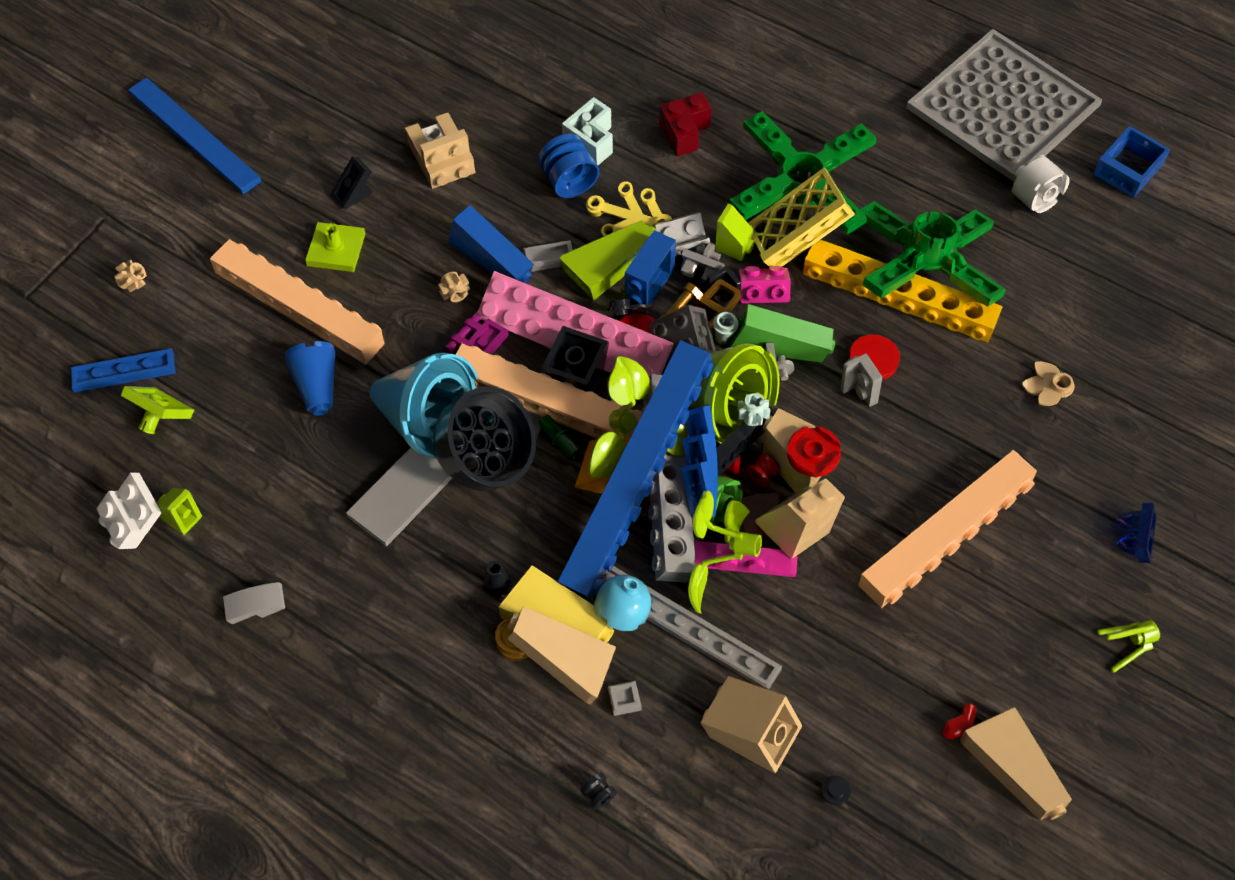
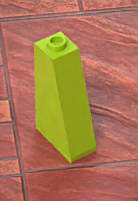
[559,220,657,301]

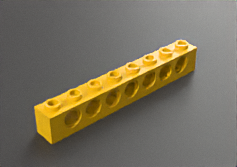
[803,239,1003,343]

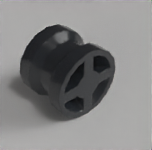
[580,772,617,810]

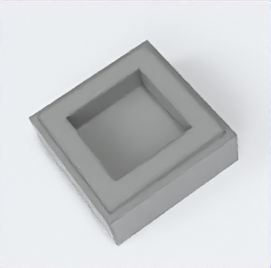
[608,681,642,716]

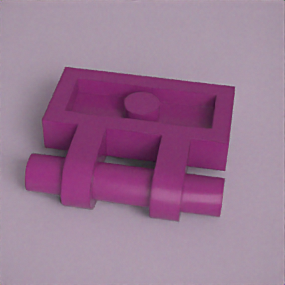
[444,313,509,355]

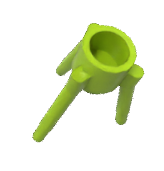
[1097,620,1160,672]

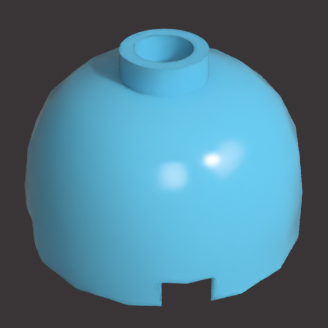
[594,575,652,631]

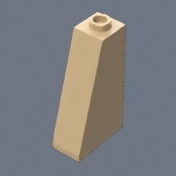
[507,606,616,704]
[960,707,1072,820]

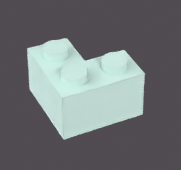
[562,97,613,165]

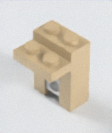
[405,113,475,189]

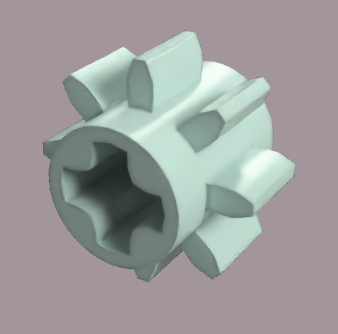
[737,393,770,426]

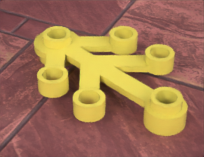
[586,182,672,237]

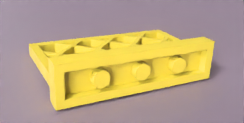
[748,168,855,267]

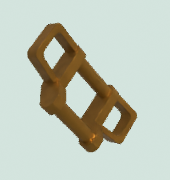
[660,279,741,334]

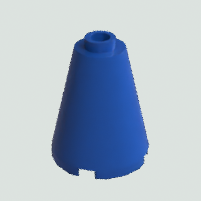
[284,341,335,416]

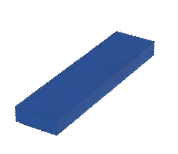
[70,348,176,393]

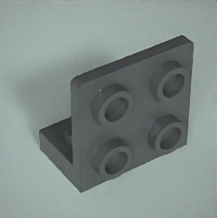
[649,305,716,370]

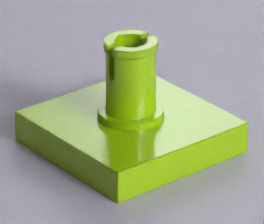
[305,222,366,272]
[121,386,194,434]

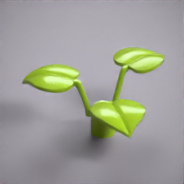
[589,356,689,478]
[688,491,762,614]

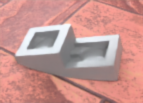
[223,582,285,624]

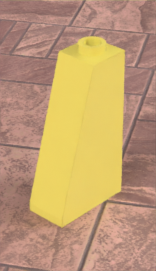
[499,566,614,643]

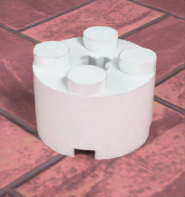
[1012,155,1069,213]

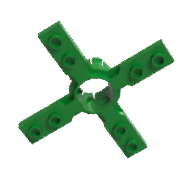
[730,111,877,234]
[860,201,1006,307]

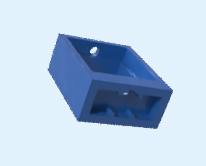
[1094,126,1170,198]
[625,230,676,311]

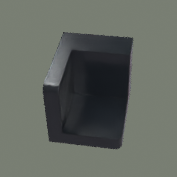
[706,266,741,308]

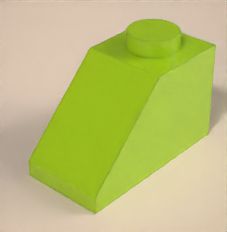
[715,204,755,261]
[157,488,202,535]

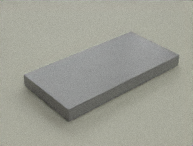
[346,448,452,547]

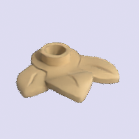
[1022,362,1075,406]

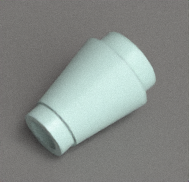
[713,312,739,345]

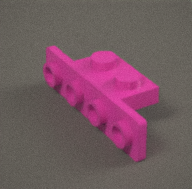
[694,541,798,577]

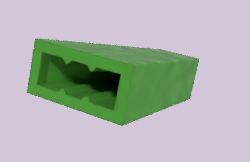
[729,304,835,362]

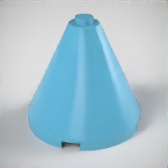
[370,353,478,458]

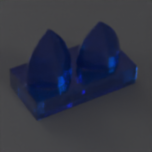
[1115,503,1157,563]

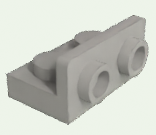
[653,212,710,256]
[840,353,882,407]

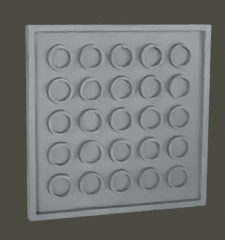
[906,29,1102,182]

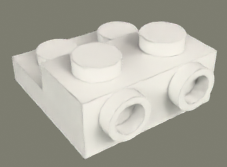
[96,473,162,549]

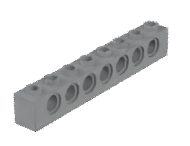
[642,374,696,583]

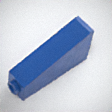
[448,205,534,283]

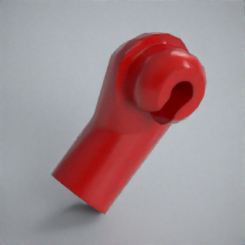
[942,704,977,740]

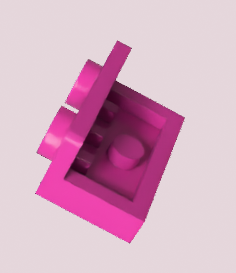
[739,265,791,303]

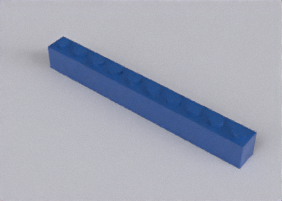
[558,340,714,600]

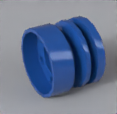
[538,134,599,198]

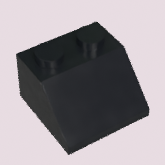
[541,326,609,393]

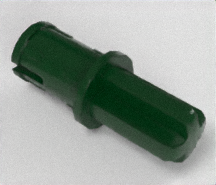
[538,415,582,461]

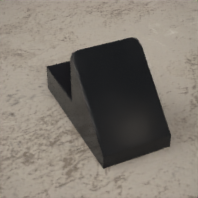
[330,156,373,209]

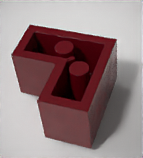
[659,92,712,157]

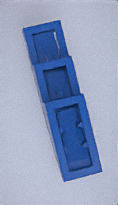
[681,405,718,520]

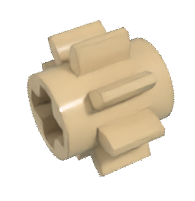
[114,260,147,292]
[438,272,470,302]

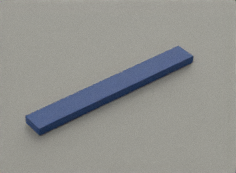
[128,77,261,195]

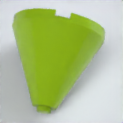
[688,343,779,444]

